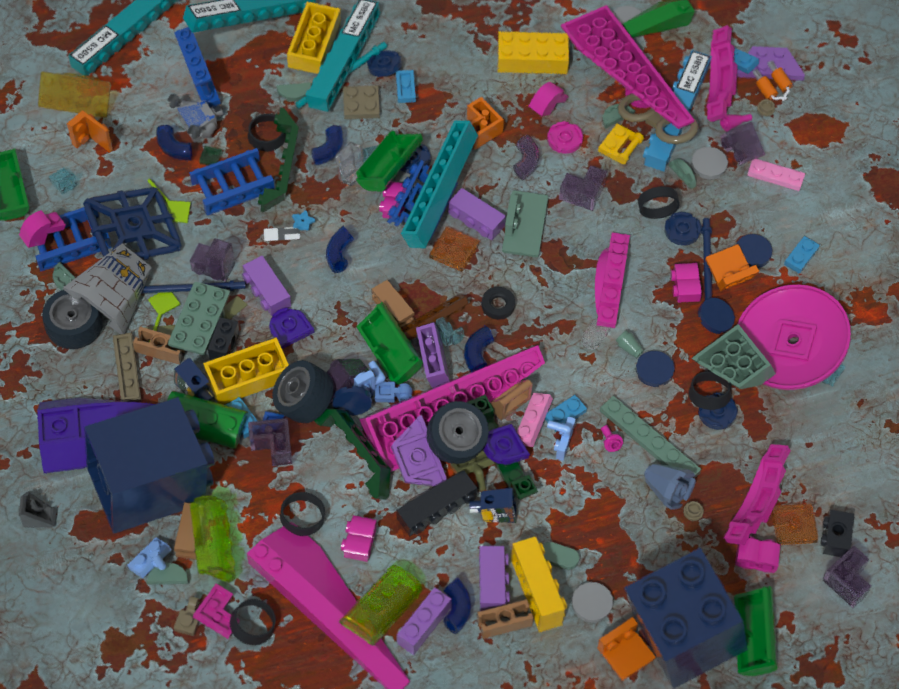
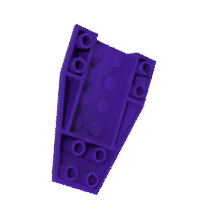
[37,398,155,474]

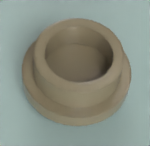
[757,99,775,116]
[683,501,704,521]

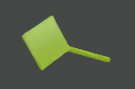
[147,179,191,223]
[148,292,180,342]

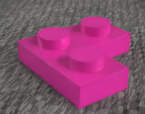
[193,584,240,639]

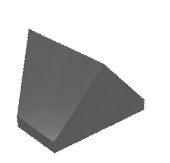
[19,491,57,528]

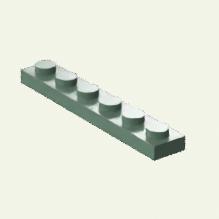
[600,396,702,479]

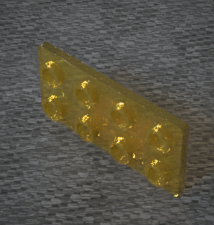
[38,71,111,118]

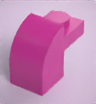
[529,81,569,116]
[19,210,66,248]

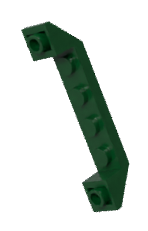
[258,107,299,212]
[468,395,538,500]
[314,409,391,500]

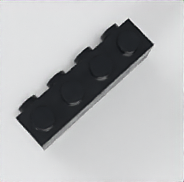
[396,470,477,537]

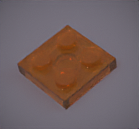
[429,226,479,272]

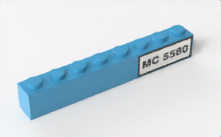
[643,50,712,172]

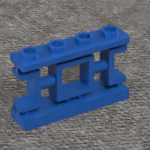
[387,160,458,240]

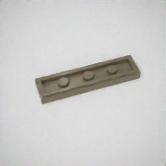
[113,333,142,402]

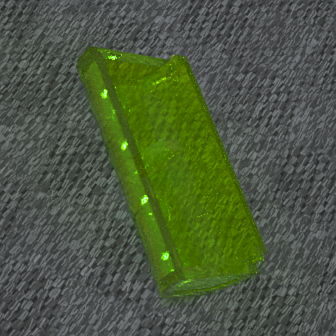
[190,495,236,583]
[339,565,422,646]

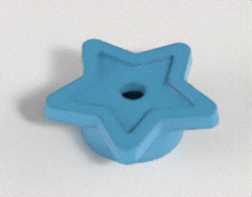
[292,211,315,231]

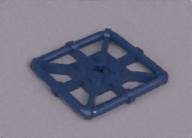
[83,187,182,260]

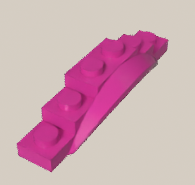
[707,25,737,122]
[595,232,630,328]
[724,444,791,545]

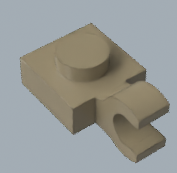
[174,596,200,636]

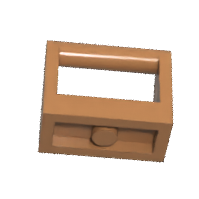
[490,379,532,421]

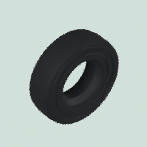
[481,287,515,320]

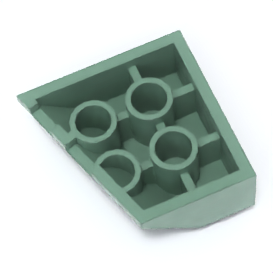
[692,324,776,389]

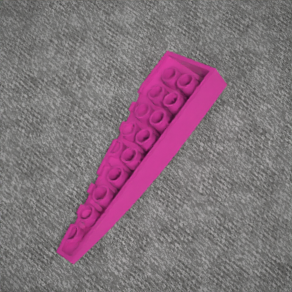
[561,5,694,129]
[360,345,545,472]
[247,522,410,689]

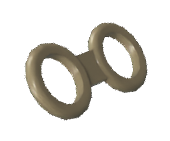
[618,93,699,144]

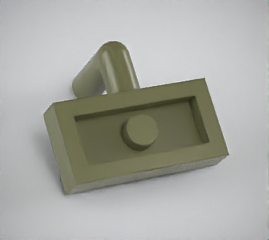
[450,450,494,491]

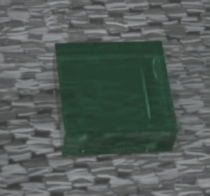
[199,146,222,165]

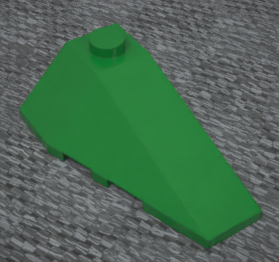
[622,0,695,38]

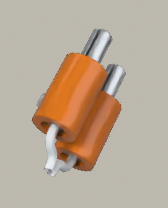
[753,61,793,101]

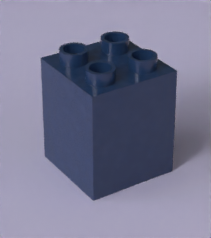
[84,397,215,534]
[624,548,748,689]

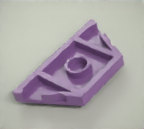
[737,46,805,81]
[391,415,447,487]

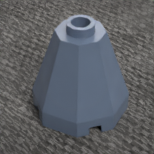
[644,464,696,510]

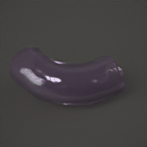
[513,135,540,180]

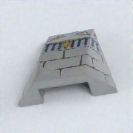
[62,244,152,334]

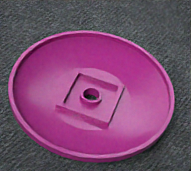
[737,285,851,390]

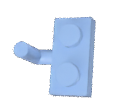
[354,361,385,397]
[547,417,576,461]
[127,537,171,579]

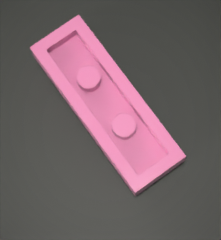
[747,158,805,191]
[517,393,553,447]

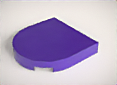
[269,308,315,349]
[483,424,530,465]

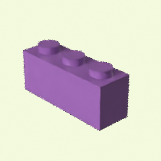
[448,188,506,240]
[242,256,291,316]
[416,323,450,387]
[479,546,509,611]
[397,587,451,655]

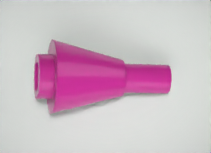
[720,114,752,132]

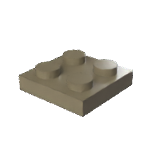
[343,85,380,119]

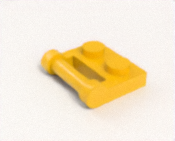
[598,124,644,164]

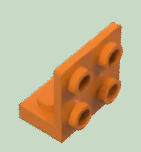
[67,110,113,152]
[705,244,759,291]
[597,617,655,681]

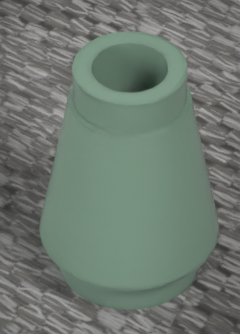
[616,330,644,358]

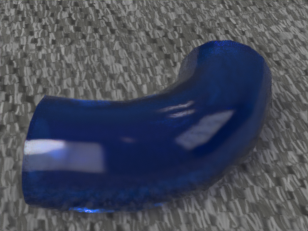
[156,125,192,161]
[311,125,344,166]
[326,225,355,273]
[464,326,494,372]
[443,577,472,634]

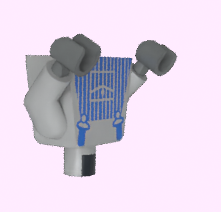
[167,94,223,143]

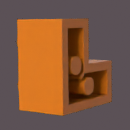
[467,97,504,150]

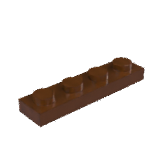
[401,294,469,340]

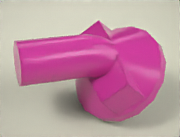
[601,425,623,452]

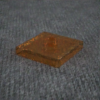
[772,504,818,545]

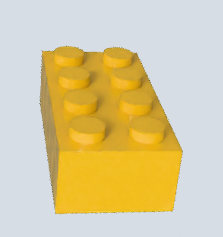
[287,2,341,74]
[498,32,569,74]
[203,338,289,404]
[511,536,567,633]

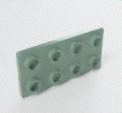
[502,191,548,257]
[168,282,230,355]

